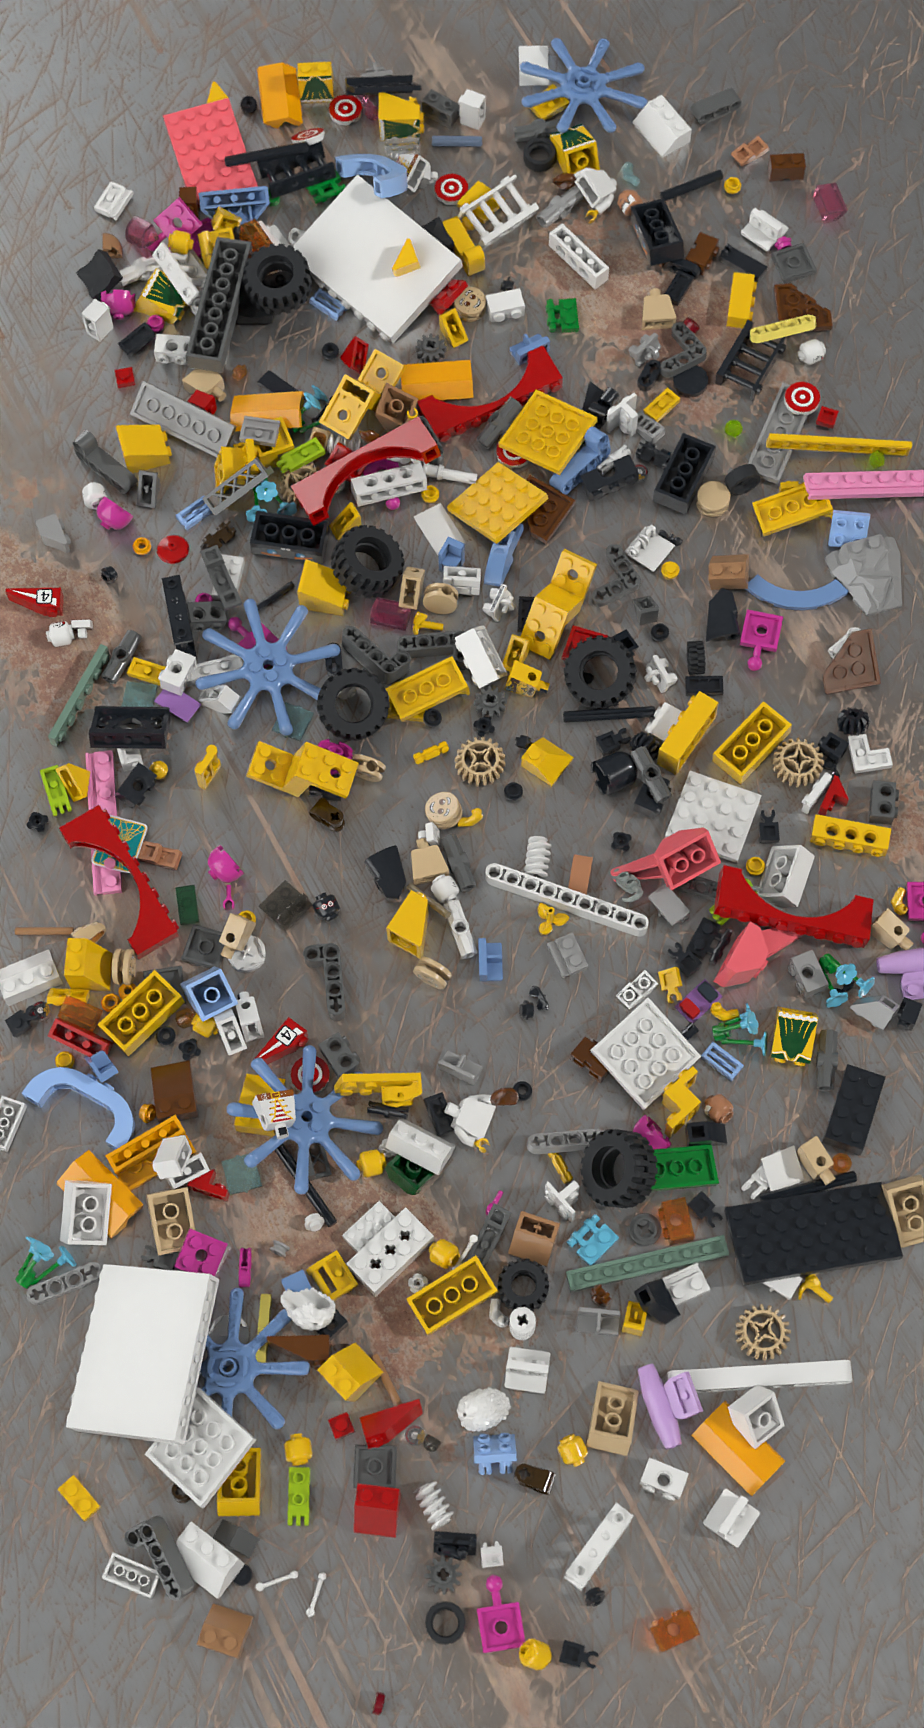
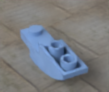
[484,524,524,586]

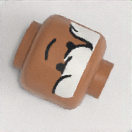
[617,190,643,216]
[704,1094,734,1124]

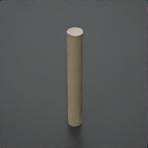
[407,883,451,919]

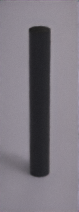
[257,581,295,611]

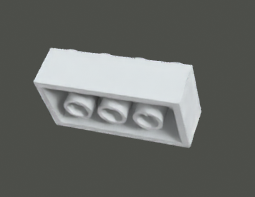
[346,1207,434,1297]

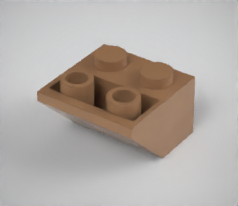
[508,1211,560,1267]

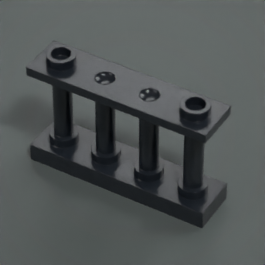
[256,141,336,199]
[715,320,787,400]
[162,575,197,660]

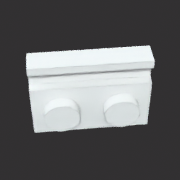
[94,182,133,220]
[802,772,832,815]
[662,1263,710,1306]

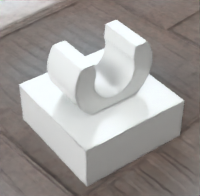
[418,165,438,189]
[71,620,93,638]
[418,822,441,846]
[481,1541,504,1568]

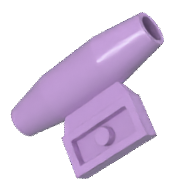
[876,948,924,1000]
[638,1364,703,1450]

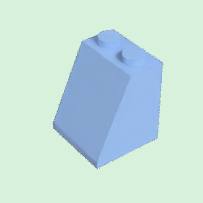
[180,966,238,1021]

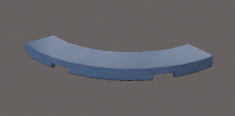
[746,575,849,610]

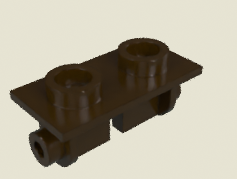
[200,521,237,549]

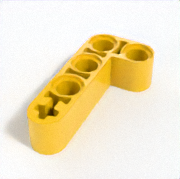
[442,216,485,276]

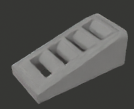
[636,411,665,444]

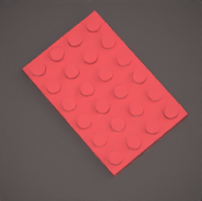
[163,98,258,206]

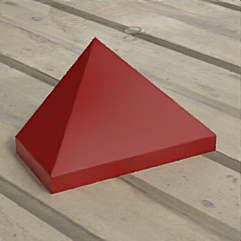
[340,336,369,374]

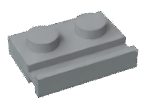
[239,416,280,447]
[547,932,588,979]

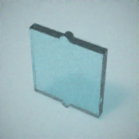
[122,681,158,707]
[272,702,313,741]
[221,1154,262,1195]

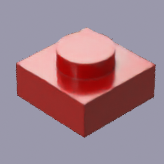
[115,367,136,389]
[816,406,839,429]
[328,1412,355,1440]

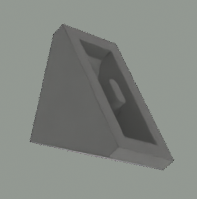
[137,470,161,508]
[632,596,659,626]
[213,1519,260,1558]

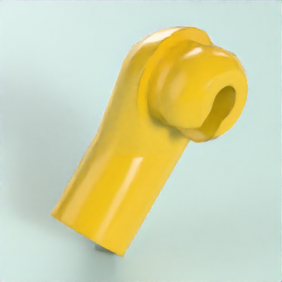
[891,887,908,915]

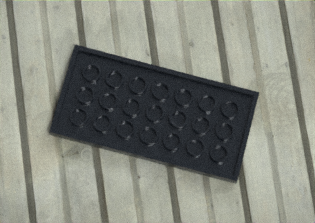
[724,1182,903,1286]

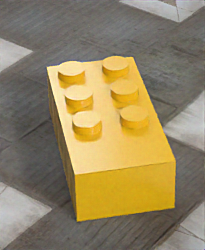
[657,691,719,775]
[712,701,792,785]
[97,970,185,1057]
[406,1256,499,1336]

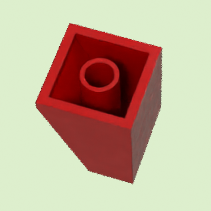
[354,1483,401,1538]

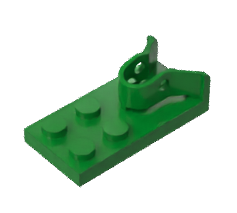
[651,1144,719,1191]

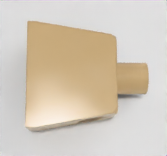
[642,288,676,330]
[182,369,226,402]
[399,567,425,610]
[411,838,449,886]
[870,908,913,950]
[219,913,257,959]
[796,1136,836,1185]

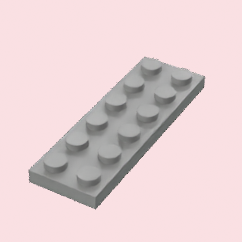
[130,381,237,457]
[748,383,808,484]

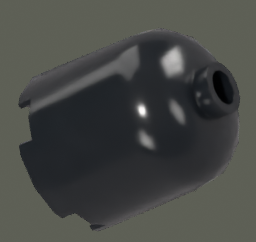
[590,751,638,796]

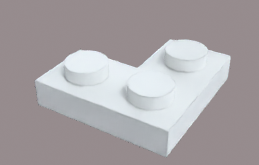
[847,734,893,774]

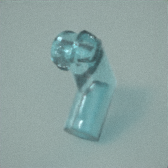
[622,162,640,186]

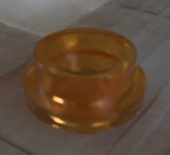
[232,364,248,381]
[832,1153,852,1173]

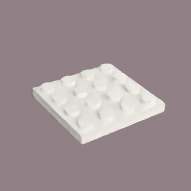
[665,771,762,863]
[590,998,701,1110]
[145,1387,256,1508]

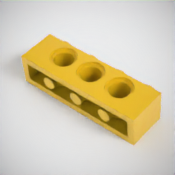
[810,814,891,857]

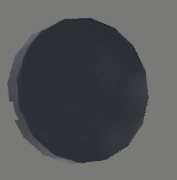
[673,365,708,397]

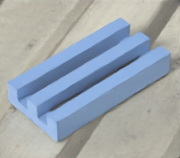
[309,288,347,321]
[175,495,212,530]
[700,1041,744,1082]

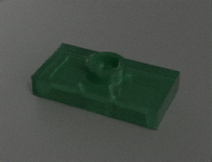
[175,885,200,925]

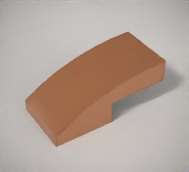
[731,136,769,167]
[138,841,183,871]
[568,854,593,895]

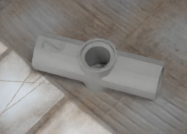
[537,186,584,228]

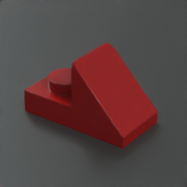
[818,775,849,816]
[187,1169,230,1202]

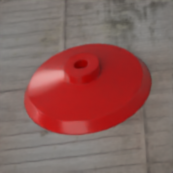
[157,535,189,564]

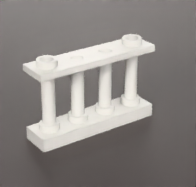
[458,175,539,250]
[152,242,208,305]
[564,1503,633,1591]

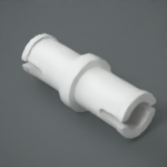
[596,445,631,476]

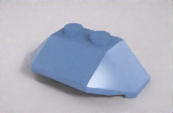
[198,186,270,225]

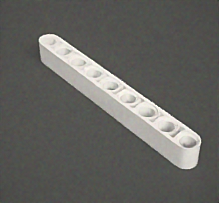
[486,863,649,937]
[667,1360,853,1393]

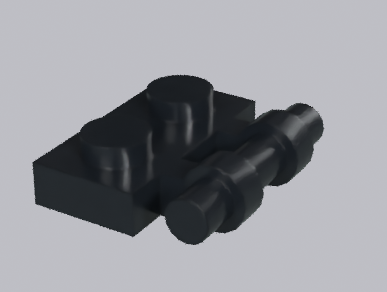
[686,917,733,965]

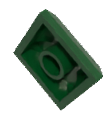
[385,1155,435,1195]

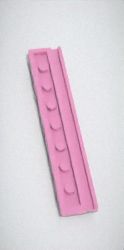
[803,470,924,500]
[85,750,122,896]

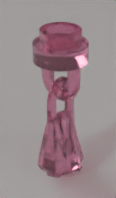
[357,95,379,121]

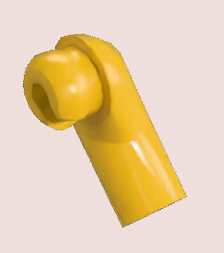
[457,808,483,827]
[710,1002,739,1021]

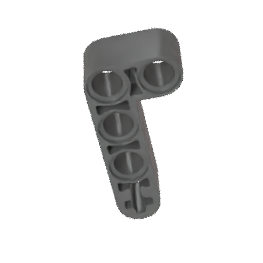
[72,430,138,494]
[341,626,411,685]
[397,631,468,670]
[303,943,346,1021]
[124,1516,194,1601]

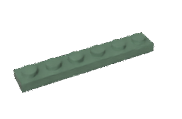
[48,644,110,747]

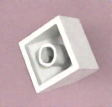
[728,1384,785,1449]

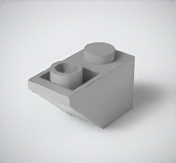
[35,513,71,553]
[850,995,900,1030]

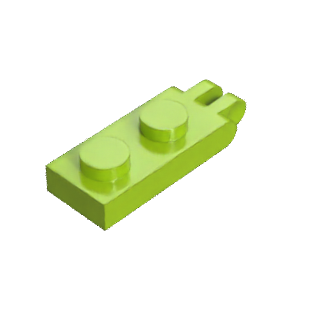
[276,437,325,473]

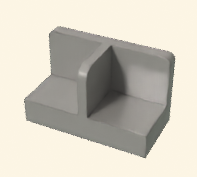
[648,883,690,926]
[438,1050,483,1086]
[577,1307,620,1336]

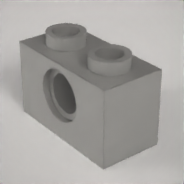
[788,950,829,998]

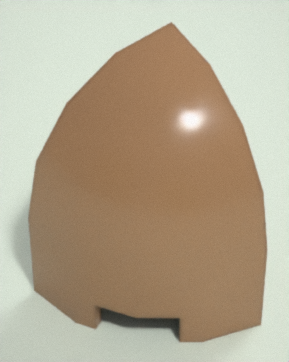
[102,233,122,259]

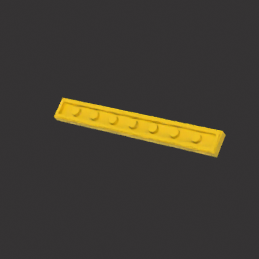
[766,433,912,456]

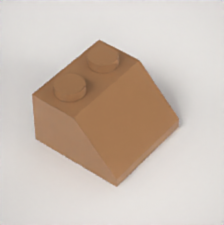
[375,383,418,431]
[708,554,749,590]
[197,1603,254,1659]

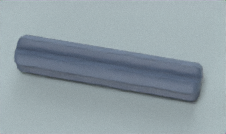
[432,136,482,147]

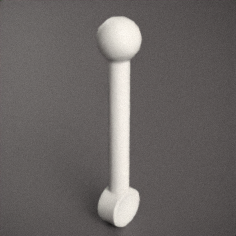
[452,1235,478,1270]
[256,1570,298,1592]
[306,1572,326,1617]

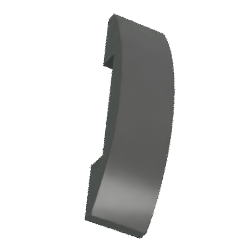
[200,545,243,611]
[462,1203,512,1268]

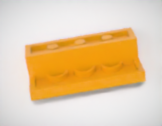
[257,62,303,129]
[401,360,473,401]
[230,391,304,432]
[105,1115,197,1191]
[56,1150,144,1239]
[691,1401,786,1496]

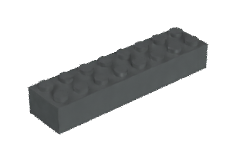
[186,237,253,373]

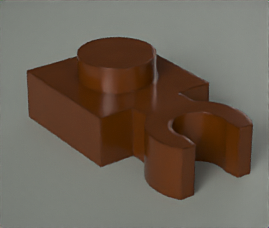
[590,1284,611,1308]

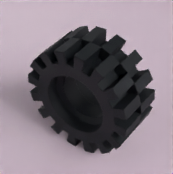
[686,641,706,675]

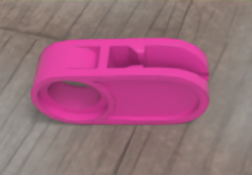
[239,1248,252,1288]

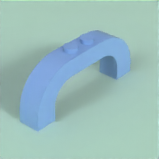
[335,154,408,198]
[22,1067,135,1150]

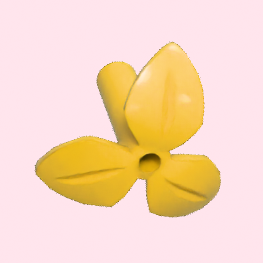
[413,611,443,635]
[538,903,569,935]
[798,1273,833,1303]

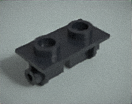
[636,441,671,469]
[433,1531,477,1556]

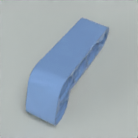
[549,426,611,495]

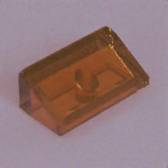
[57,995,103,1032]

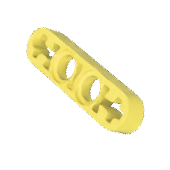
[750,315,816,343]
[256,1294,272,1363]

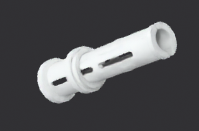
[423,463,478,484]

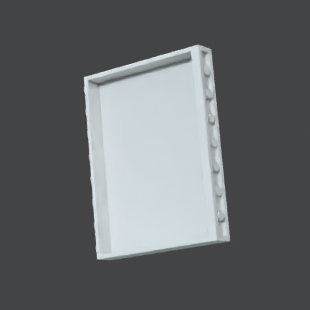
[292,175,463,344]
[66,1264,219,1445]

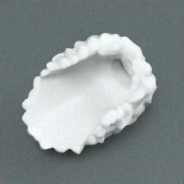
[280,1287,336,1331]
[456,1387,511,1432]

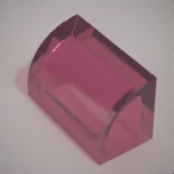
[813,182,848,224]
[125,216,160,250]
[370,597,412,631]

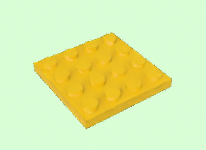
[498,390,598,475]
[447,462,548,544]

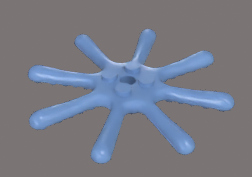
[520,38,648,133]
[196,599,340,736]
[227,1045,383,1194]
[199,1288,310,1429]

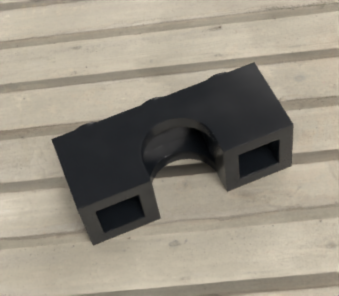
[580,454,639,501]

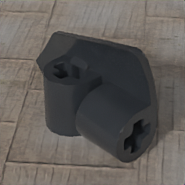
[582,381,620,430]
[706,588,741,642]
[364,845,406,900]

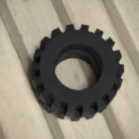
[498,1258,549,1312]

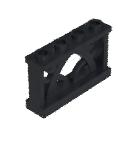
[89,706,171,749]

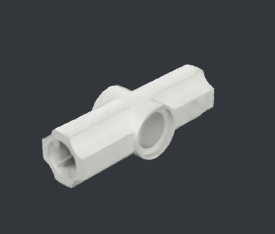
[119,256,162,286]
[443,900,478,959]

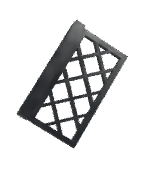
[345,75,421,96]

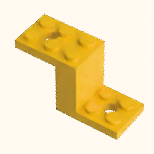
[319,349,406,440]
[520,549,598,660]
[246,741,359,799]

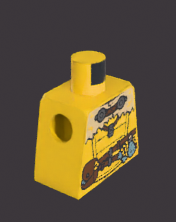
[504,660,550,697]

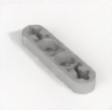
[527,1129,601,1154]
[26,1262,102,1305]

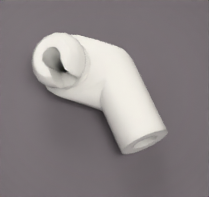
[489,1298,509,1328]

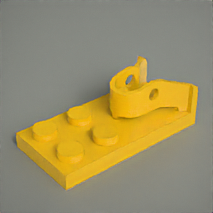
[752,484,833,536]
[385,656,470,722]
[334,1073,422,1108]

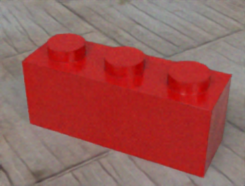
[48,1017,114,1057]

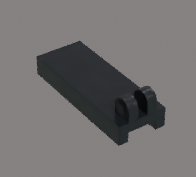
[718,244,768,282]
[257,370,305,400]

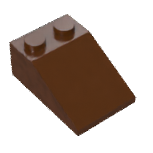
[151,1060,199,1124]
[267,1335,332,1371]

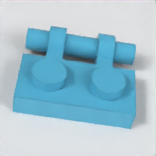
[566,1214,619,1266]

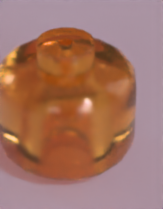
[175,1008,196,1029]

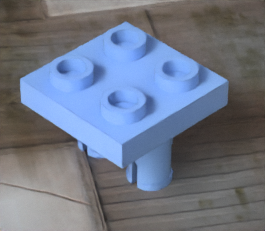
[828,510,870,547]
[473,1433,517,1475]

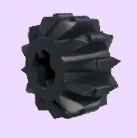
[837,707,870,736]
[629,731,661,761]

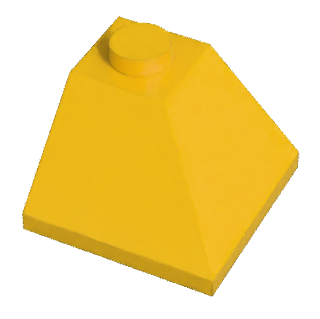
[521,737,574,787]

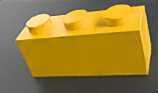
[726,272,757,328]

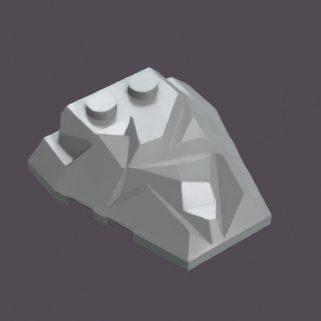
[825,534,902,616]

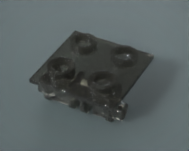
[258,880,312,931]

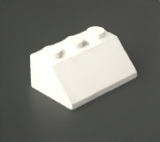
[633,95,692,158]
[455,625,508,688]
[757,845,815,907]
[0,949,63,1006]
[385,1119,456,1175]
[60,1180,112,1245]
[176,1522,245,1599]

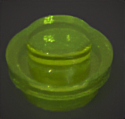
[724,420,743,437]
[869,450,885,469]

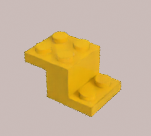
[233,416,295,474]
[214,439,258,494]
[662,1066,701,1139]

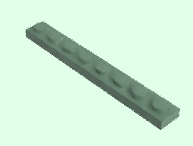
[566,1235,729,1293]

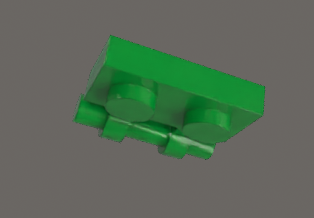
[306,169,346,204]
[545,298,579,333]

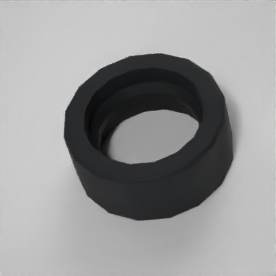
[523,138,556,172]
[724,464,761,496]
[425,1601,466,1645]

